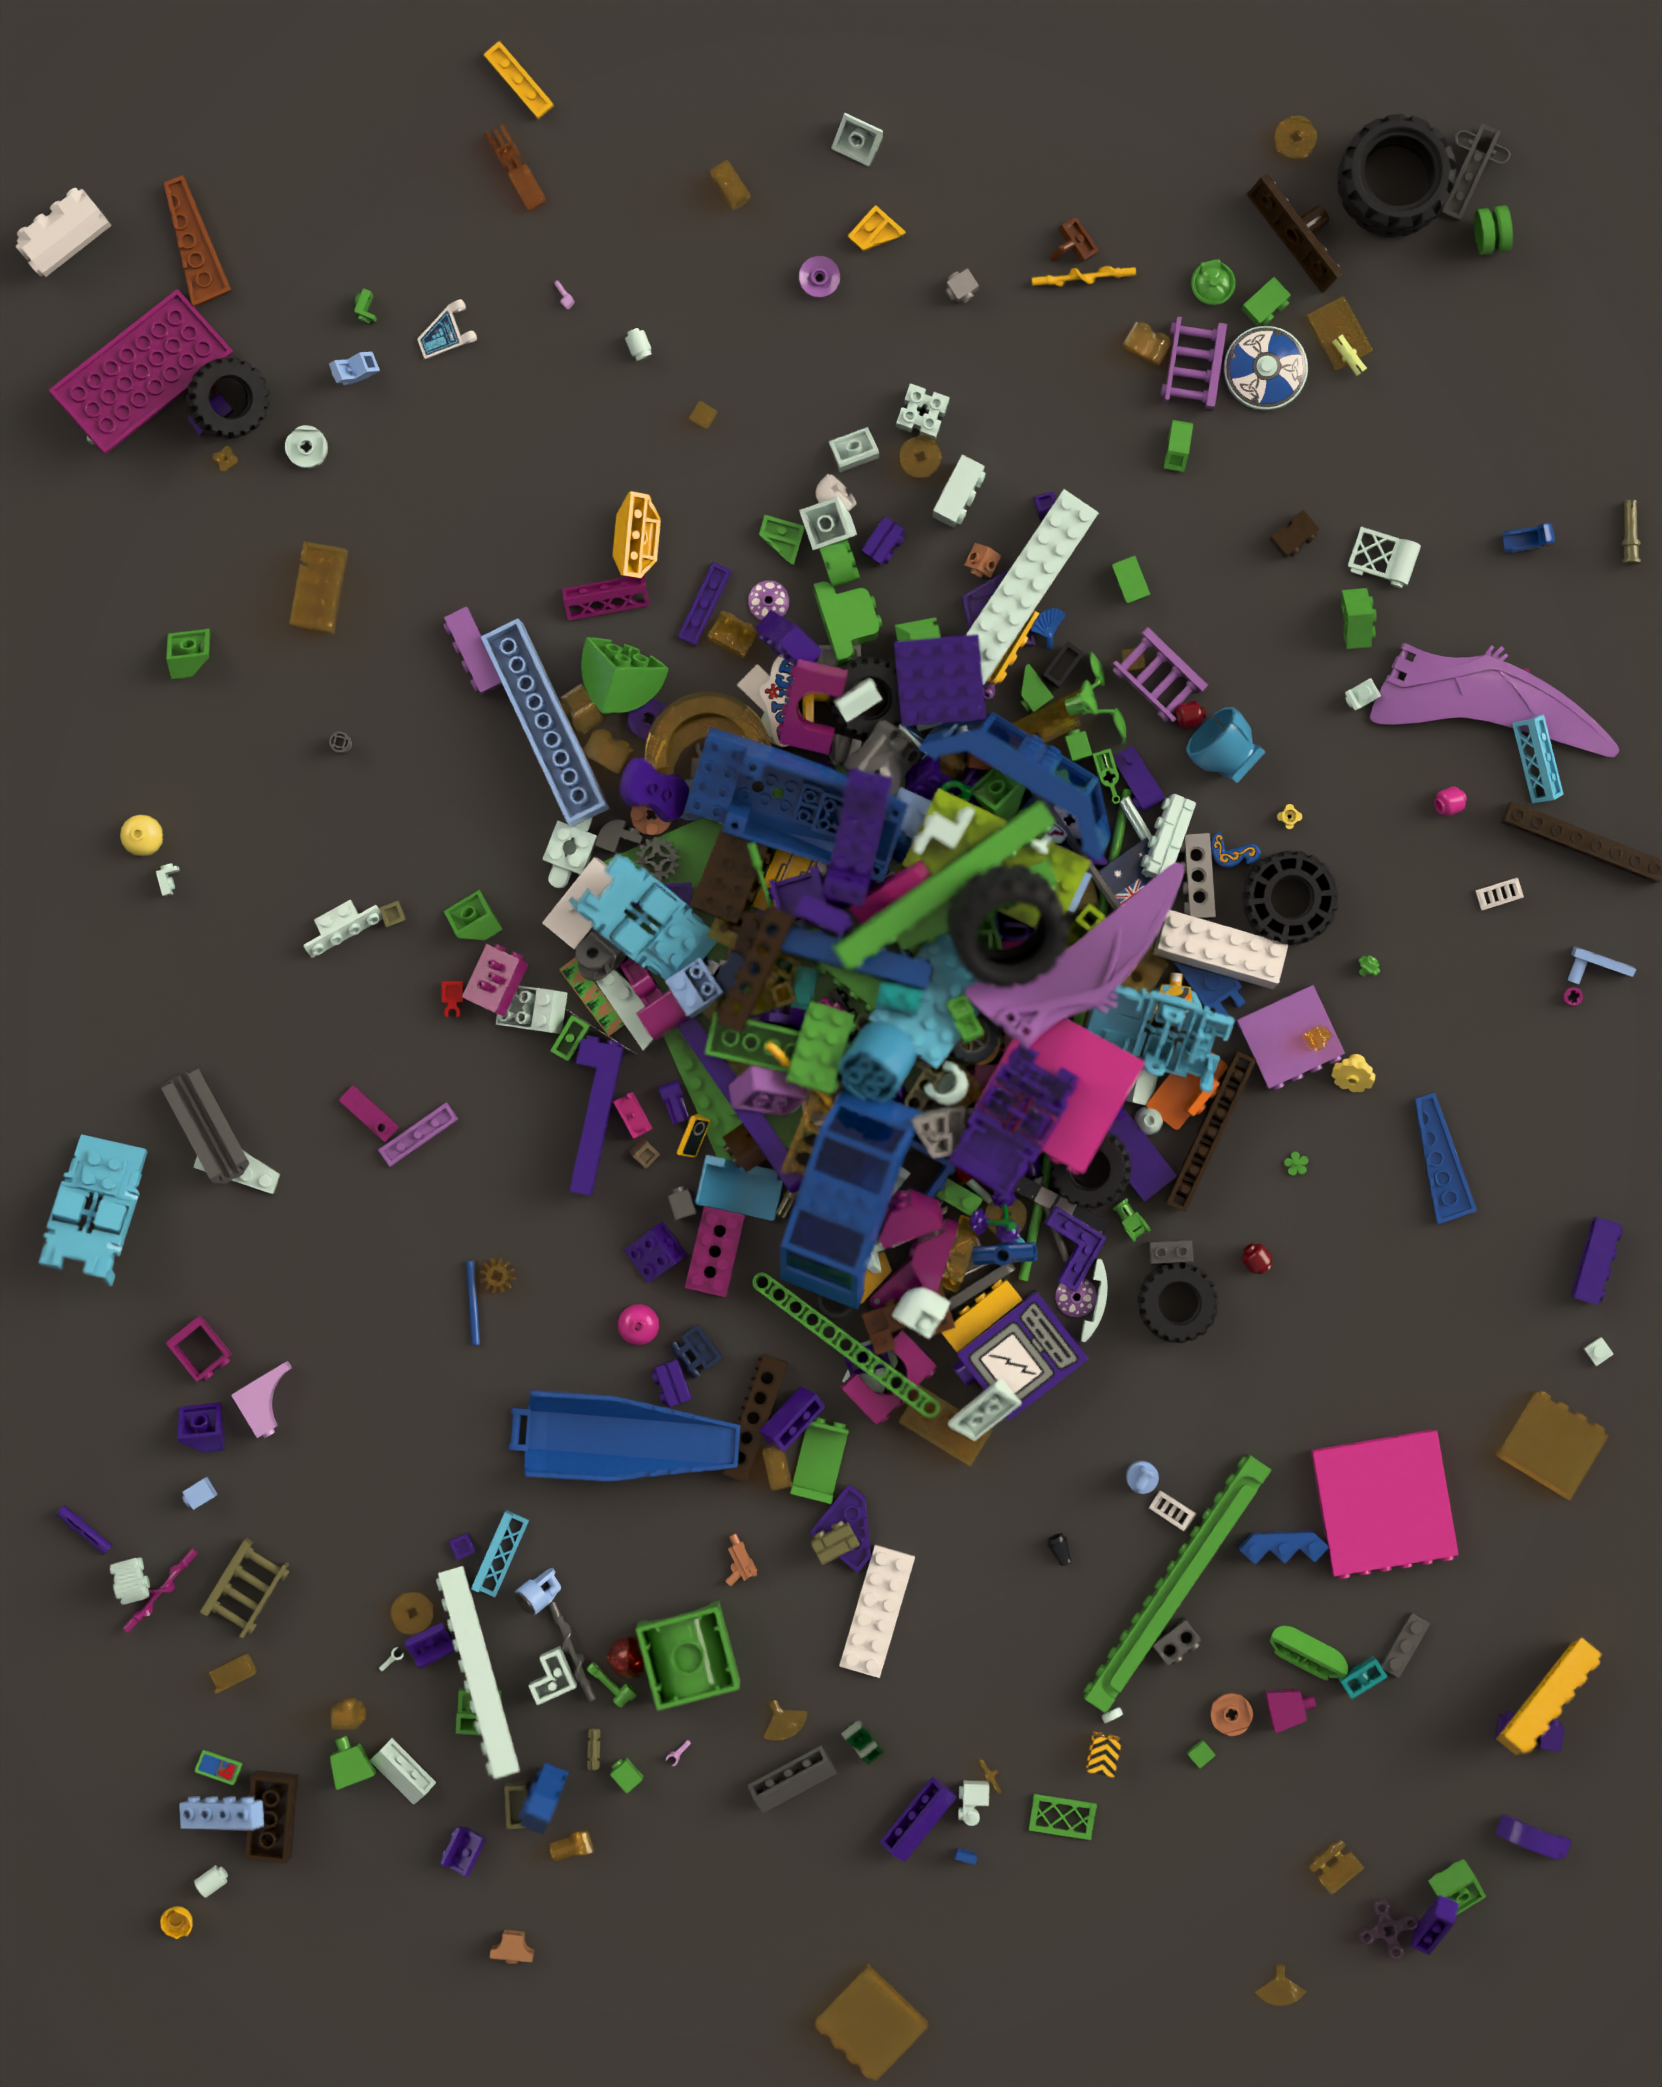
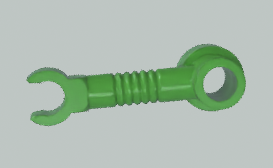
[587,1661,638,1708]

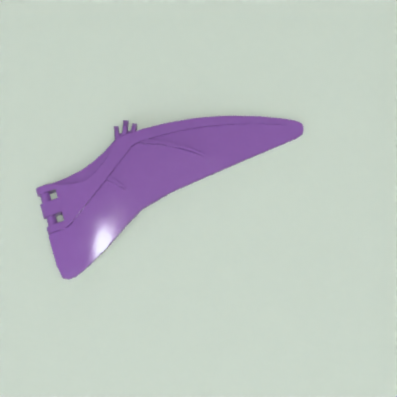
[1369,643,1619,757]
[965,862,1184,1049]

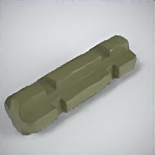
[587,1728,601,1770]

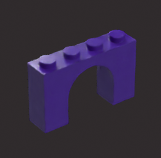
[795,894,853,936]

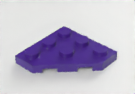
[809,1484,871,1573]

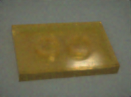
[1306,296,1373,371]

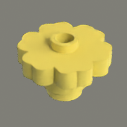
[1332,1054,1375,1092]

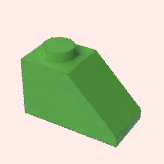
[1020,664,1054,714]

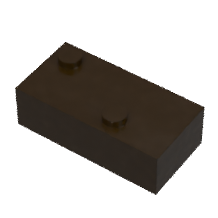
[245,1770,298,1863]

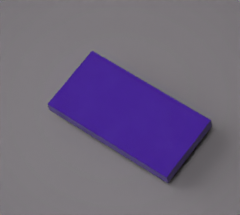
[1109,1110,1177,1202]

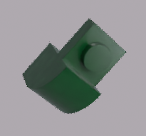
[841,1721,884,1765]

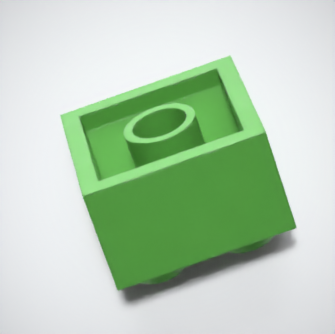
[1428,1859,1486,1915]

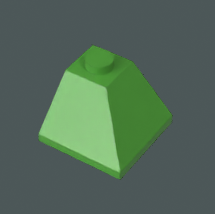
[166,629,210,679]
[971,768,1026,821]
[444,890,503,940]

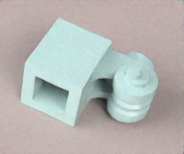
[958,1780,989,1826]

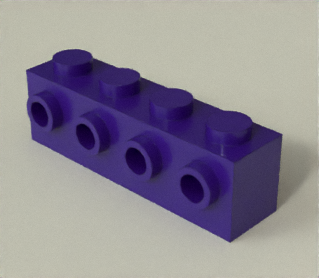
[1570,1217,1623,1305]
[880,1777,957,1862]

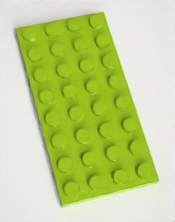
[902,788,1091,928]

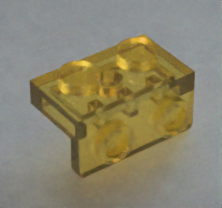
[707,610,757,658]

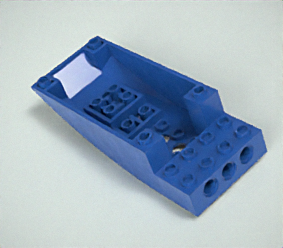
[684,727,909,882]

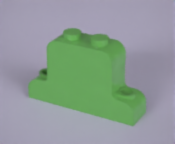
[813,582,882,667]

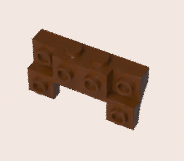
[861,1287,955,1355]

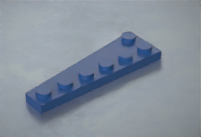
[1414,1092,1477,1224]

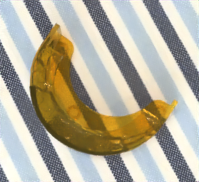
[645,691,772,774]

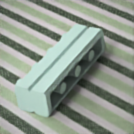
[1141,794,1196,879]

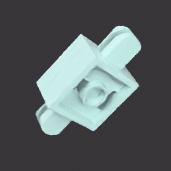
[542,818,597,888]

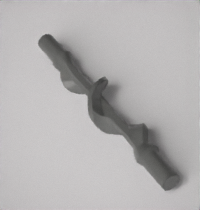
[548,1602,596,1702]

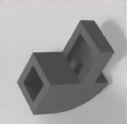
[595,820,644,854]

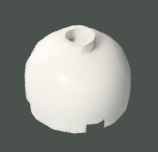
[816,474,856,513]

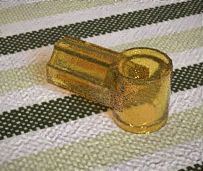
[549,1830,594,1861]

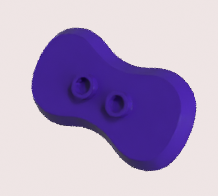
[621,758,689,822]

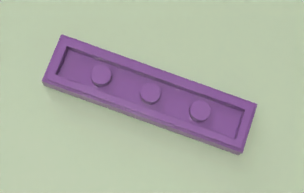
[378,1102,459,1167]

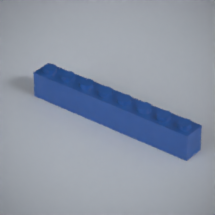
[763,924,934,991]

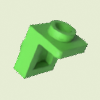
[354,288,377,324]

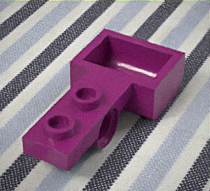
[619,958,690,1041]

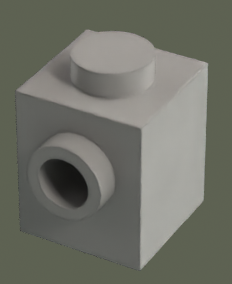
[945,268,979,304]

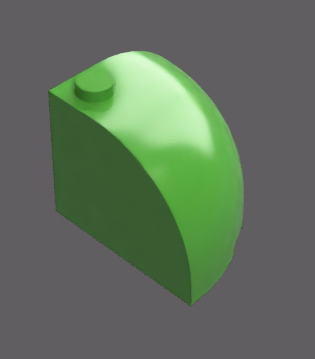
[581,637,668,714]

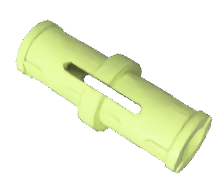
[1332,334,1367,376]

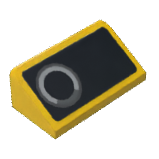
[677,1114,711,1157]

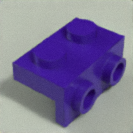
[404,1622,455,1669]
[440,1827,486,1877]

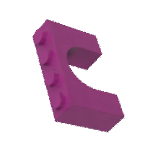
[777,659,848,755]
[839,1329,936,1425]

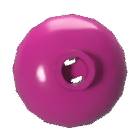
[618,1304,659,1346]

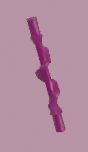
[123,1548,198,1633]

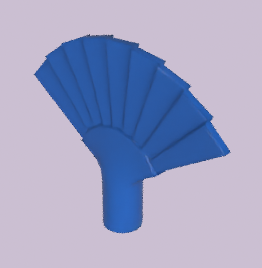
[1031,608,1066,649]

